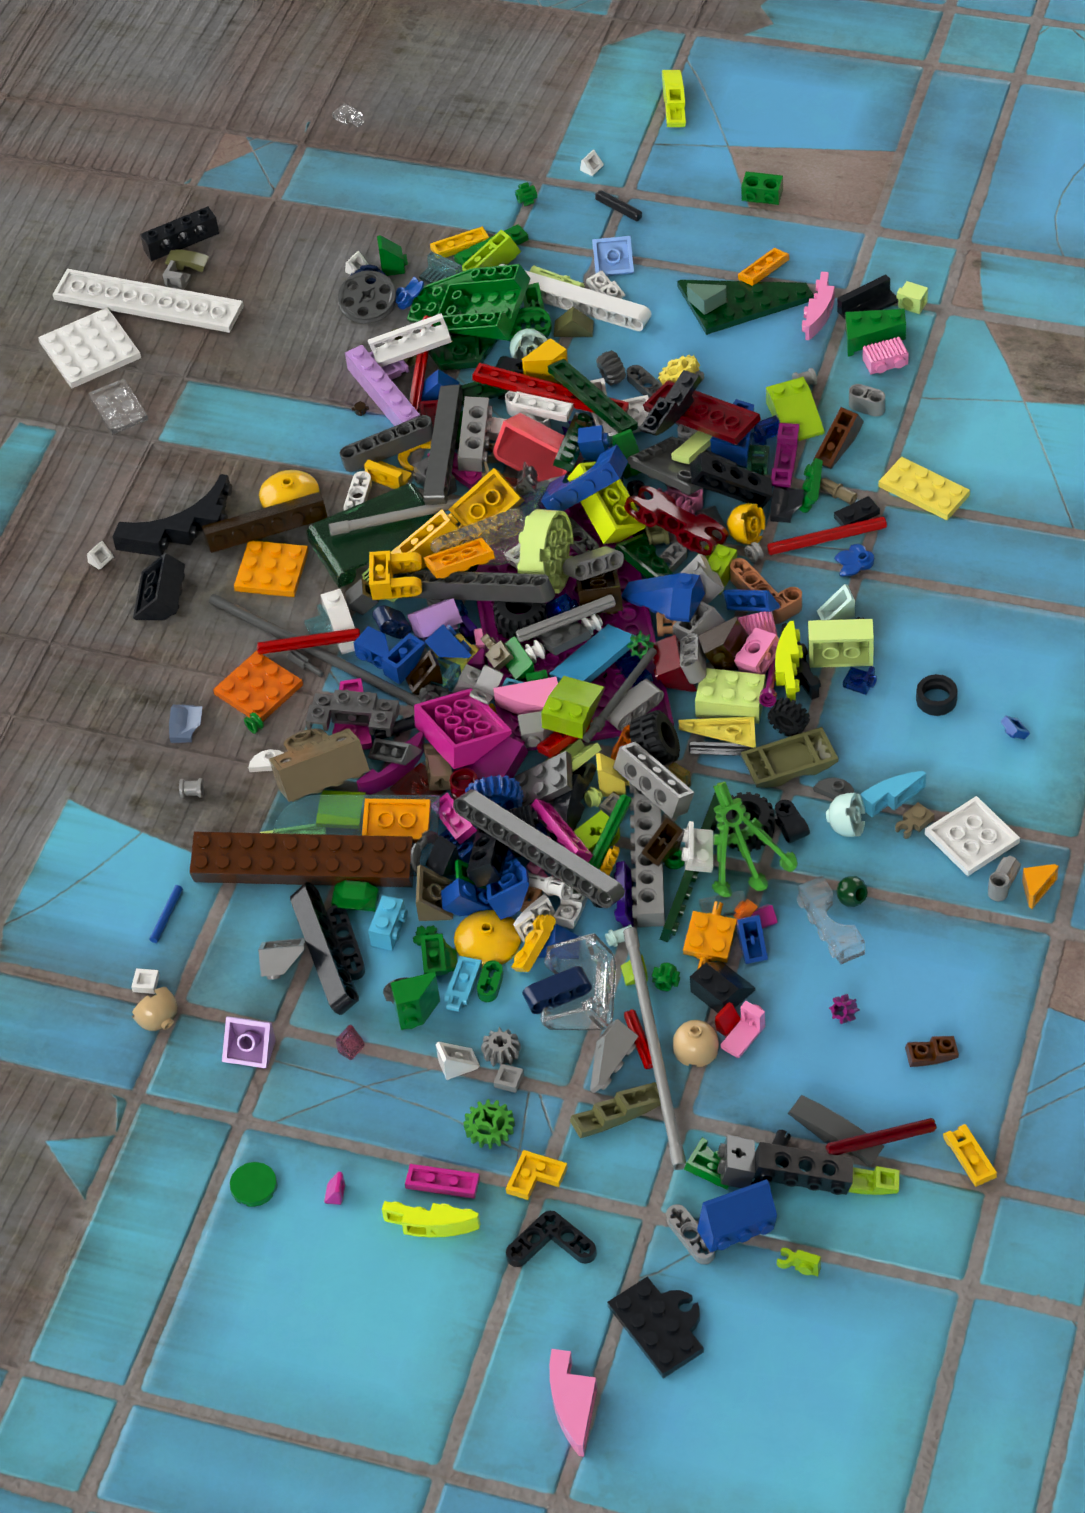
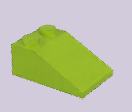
[766,377,825,441]
[541,676,604,739]

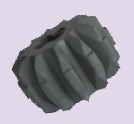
[596,350,626,386]

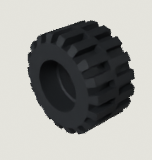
[493,601,547,641]
[630,710,680,766]
[726,792,775,852]

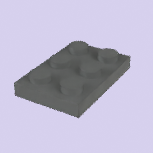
[514,751,573,809]

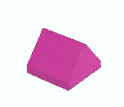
[751,904,777,929]

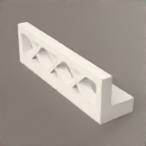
[368,313,452,367]

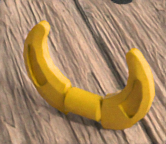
[398,440,432,471]

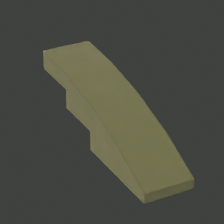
[570,1082,661,1139]

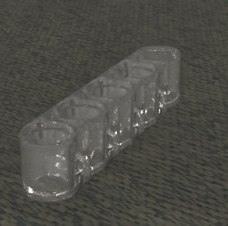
[430,508,527,554]

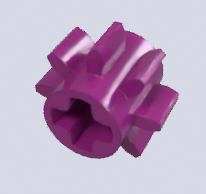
[829,994,860,1024]

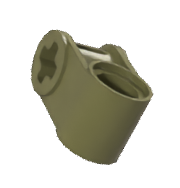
[643,525,670,545]

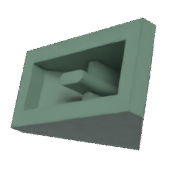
[687,283,727,315]

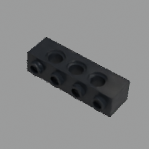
[140,206,219,262]
[690,453,773,508]
[467,827,508,888]
[753,1142,853,1195]

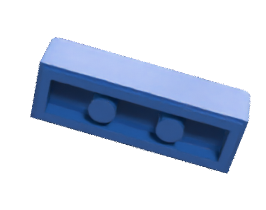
[723,589,780,612]

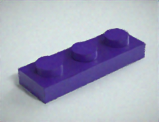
[614,861,634,927]

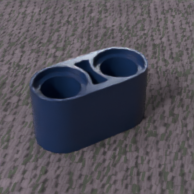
[372,605,412,639]

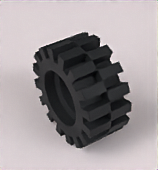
[767,698,810,737]

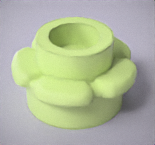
[584,787,603,807]

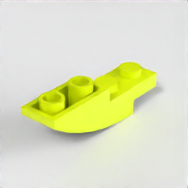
[662,70,686,127]
[775,621,803,701]
[382,1201,481,1237]

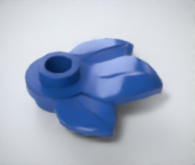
[395,276,424,309]
[834,544,874,576]

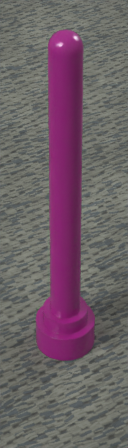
[759,659,777,707]

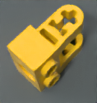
[369,551,422,600]

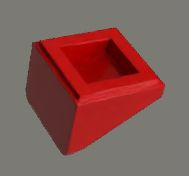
[715,1002,741,1037]

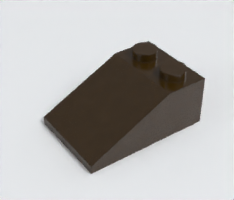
[576,569,623,617]

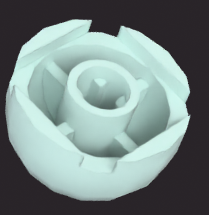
[509,328,547,359]
[826,793,865,837]

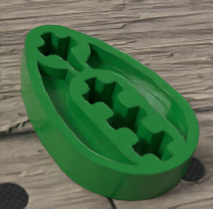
[508,306,552,342]

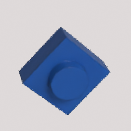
[1000,716,1030,740]

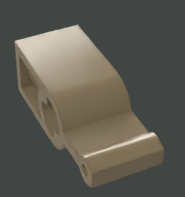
[423,743,452,791]

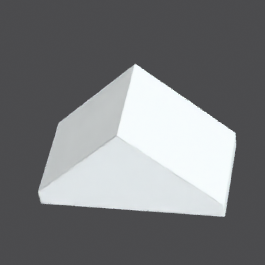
[436,1041,480,1080]

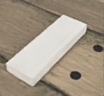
[510,392,574,422]

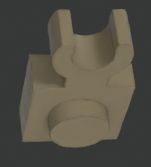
[895,802,934,839]

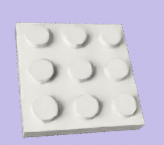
[925,796,1020,876]

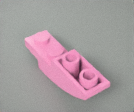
[802,272,835,340]

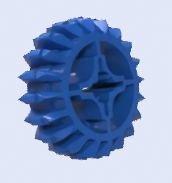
[465,775,524,810]

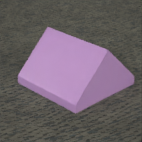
[222,1016,276,1068]

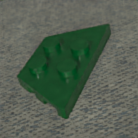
[428,335,497,370]

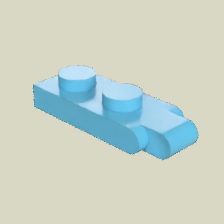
[445,956,482,1012]

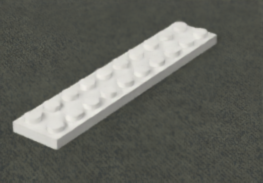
[53,269,244,333]

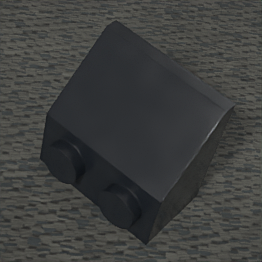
[690,962,755,1013]

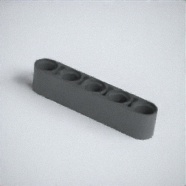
[339,415,434,472]

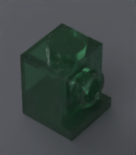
[747,445,770,475]

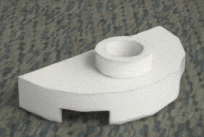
[248,749,284,772]

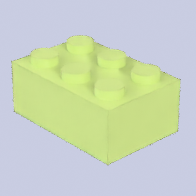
[808,619,874,668]
[695,668,766,724]

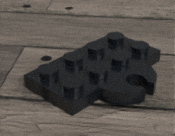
[607,1276,704,1379]

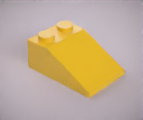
[448,468,525,539]

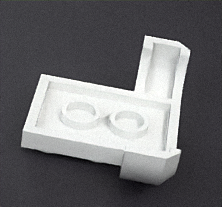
[590,378,649,445]

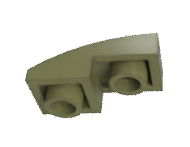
[165,250,209,272]

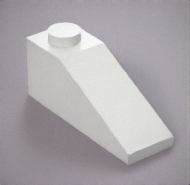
[320,589,355,655]

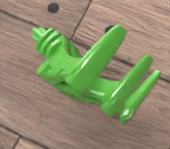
[712,781,798,897]

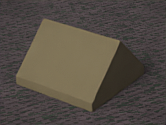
[416,865,453,921]

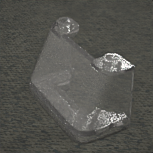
[541,933,616,1030]

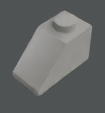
[518,711,555,748]

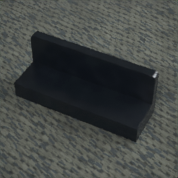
[837,275,898,319]

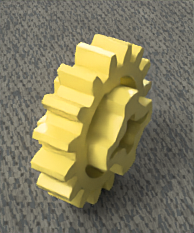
[658,355,700,385]

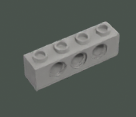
[458,396,493,472]
[613,742,694,818]

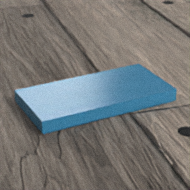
[549,624,632,683]

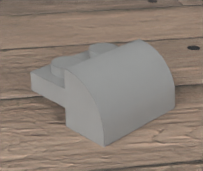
[680,554,724,604]

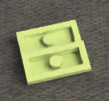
[545,739,602,772]

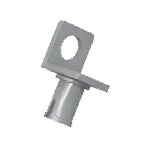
[469,665,504,705]

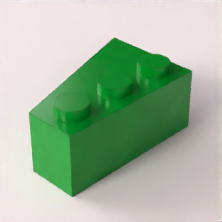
[845,309,906,357]

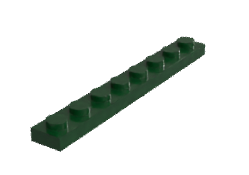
[660,793,720,942]

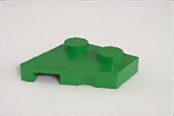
[684,1137,729,1190]

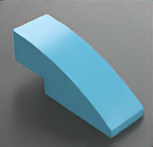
[860,771,926,817]

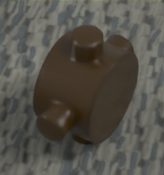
[352,401,369,416]

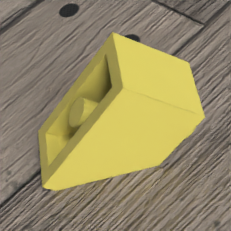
[596,753,629,797]

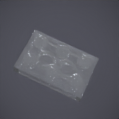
[88,379,148,435]

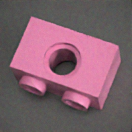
[734,628,779,674]

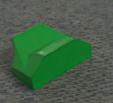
[331,880,380,912]
[420,933,457,976]

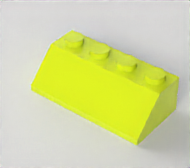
[567,462,646,544]

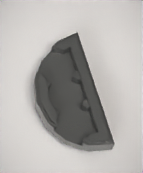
[813,777,854,800]

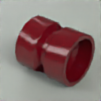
[449,768,478,800]

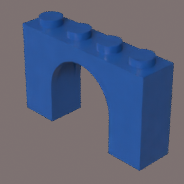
[541,445,628,511]

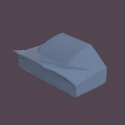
[169,704,203,743]

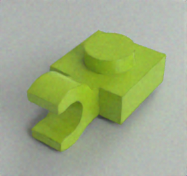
[777,1248,821,1277]

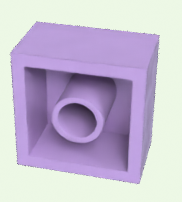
[407,598,463,640]

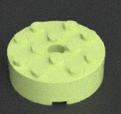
[517,509,573,593]

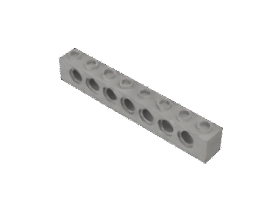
[629,782,665,927]

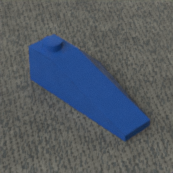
[621,573,705,622]
[486,849,529,920]

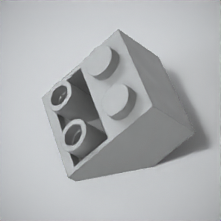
[673,601,726,659]

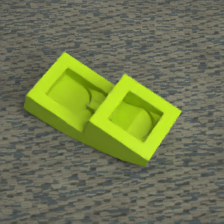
[848,1166,900,1195]

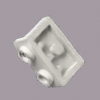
[681,821,713,873]

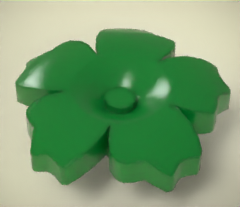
[413,925,438,946]

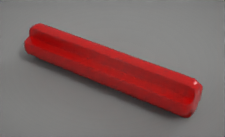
[624,1009,653,1069]

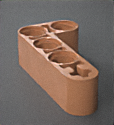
[730,558,802,624]

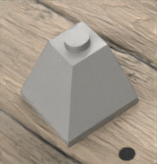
[258,938,306,979]

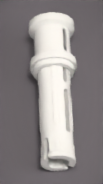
[528,873,573,900]

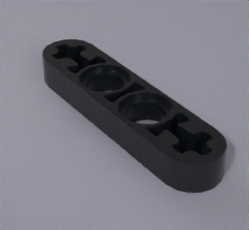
[327,905,365,980]

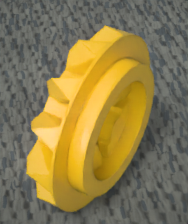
[599,845,620,876]

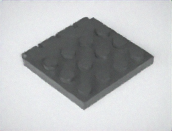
[627,436,738,495]

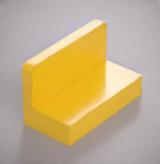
[364,460,412,491]

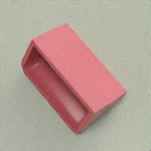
[493,413,584,482]

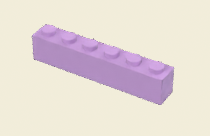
[345,345,420,426]

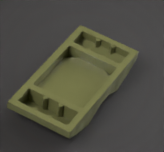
[741,727,838,788]

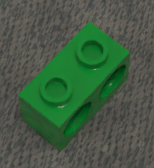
[741,171,783,205]

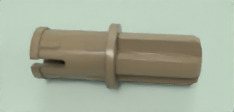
[820,478,858,505]

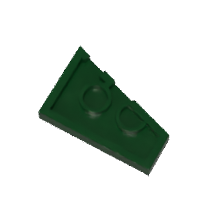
[615,533,673,578]

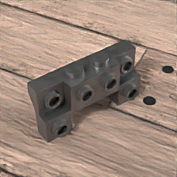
[305,690,400,737]

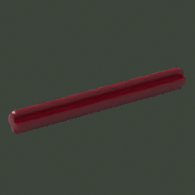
[826,1118,937,1155]

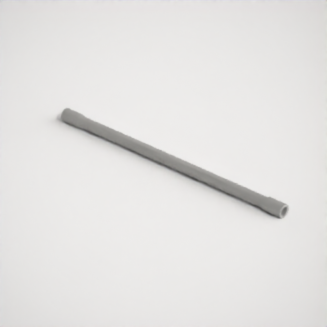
[329,476,561,536]
[623,927,686,1170]

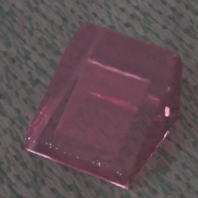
[336,1024,365,1060]

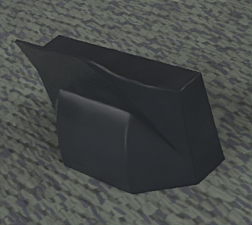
[770,486,804,523]

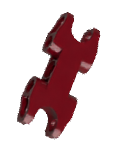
[624,486,729,556]

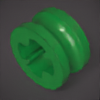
[244,712,264,734]

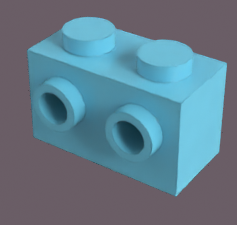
[368,895,408,951]

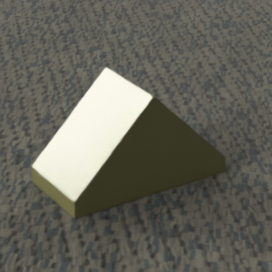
[554,307,594,337]

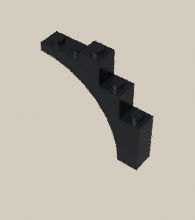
[112,474,232,557]

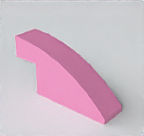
[493,677,558,715]
[549,1349,597,1457]

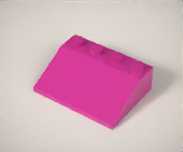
[414,688,512,769]

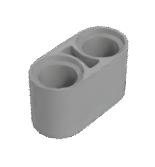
[849,384,885,417]

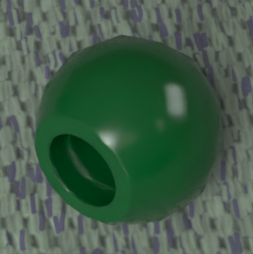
[836,876,868,907]

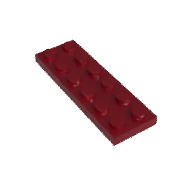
[643,380,761,445]

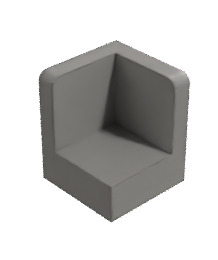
[163,260,191,290]

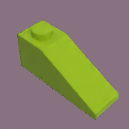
[459,230,521,272]

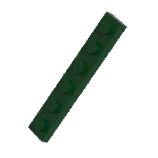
[548,359,638,433]
[553,412,594,472]

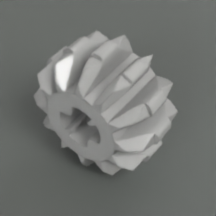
[481,1027,521,1066]

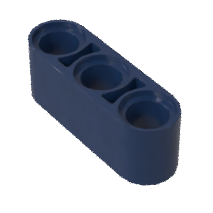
[522,966,592,1014]

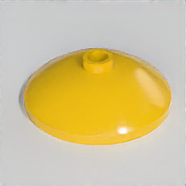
[259,470,320,508]
[454,910,521,968]

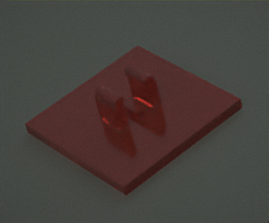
[390,762,447,803]

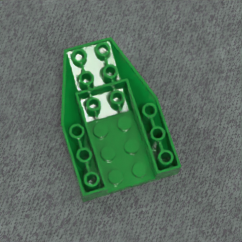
[407,264,531,341]

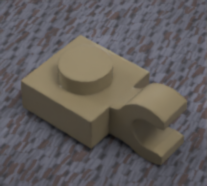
[481,633,514,671]

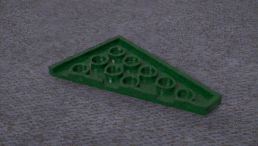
[677,280,814,335]

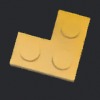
[506,1150,568,1200]

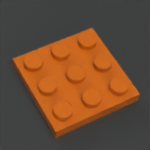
[213,650,303,721]

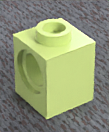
[896,281,928,314]

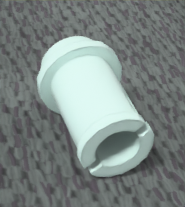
[605,925,632,947]

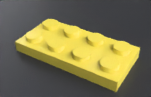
[879,456,970,520]

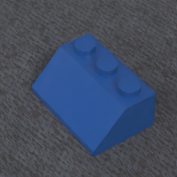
[697,1179,777,1253]

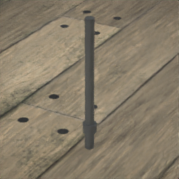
[582,647,657,743]

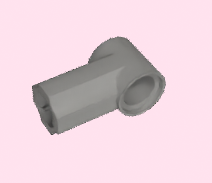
[988,856,1021,901]

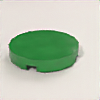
[229,1162,277,1207]

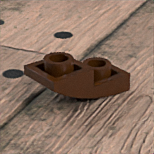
[905,1036,959,1067]

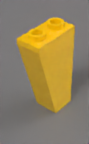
[391,509,470,570]

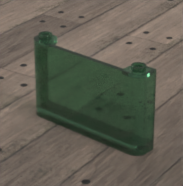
[307,483,435,588]

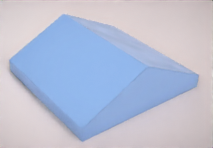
[592,236,634,276]

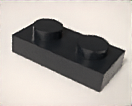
[834,496,880,526]

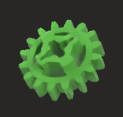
[463,1099,515,1149]

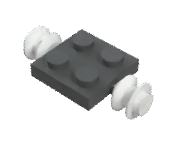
[525,614,603,664]

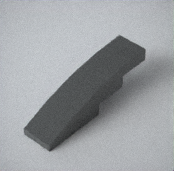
[788,1095,884,1166]

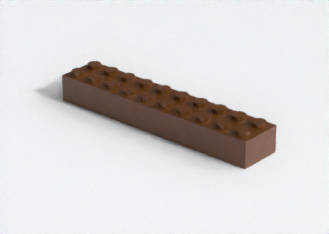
[190,832,415,888]

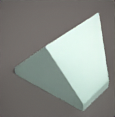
[817,584,855,620]

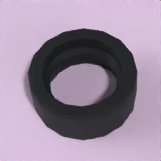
[916,674,958,716]

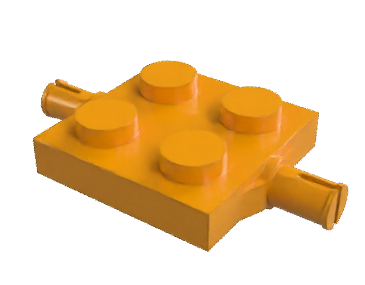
[683,901,737,970]

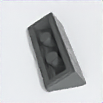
[368,738,422,765]

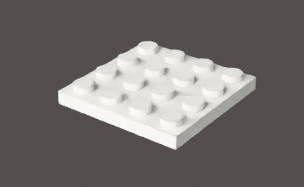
[38,307,141,389]

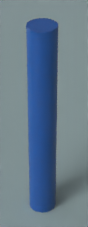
[149,885,183,943]

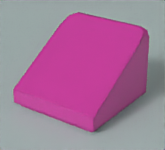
[324,1172,345,1205]

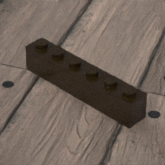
[202,492,328,553]

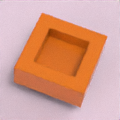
[733,899,758,919]

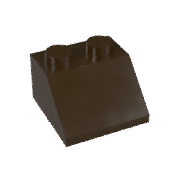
[698,617,749,671]

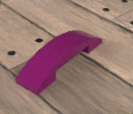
[771,423,799,487]
[357,731,425,796]

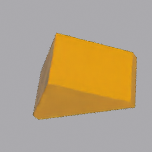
[1022,864,1059,909]

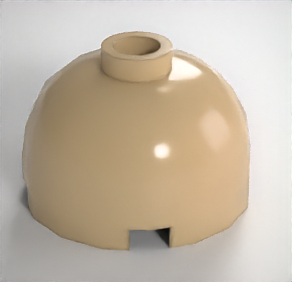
[132,987,178,1031]
[673,1020,719,1067]

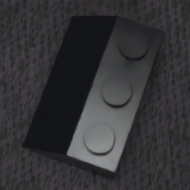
[133,553,185,620]

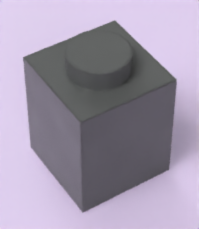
[346,578,379,615]

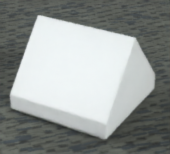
[580,150,604,176]
[345,251,369,275]
[87,541,114,570]

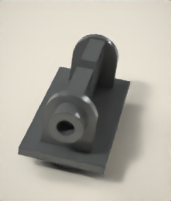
[516,462,538,494]

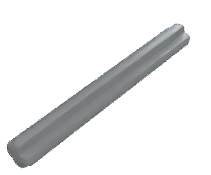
[516,595,616,642]

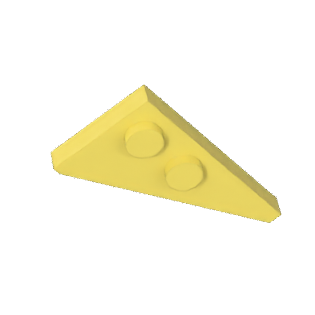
[679,717,756,748]

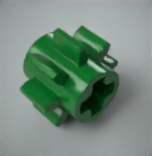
[515,182,537,207]
[627,631,654,659]
[652,963,680,991]

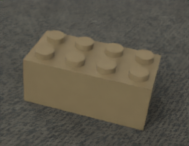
[269,728,370,802]

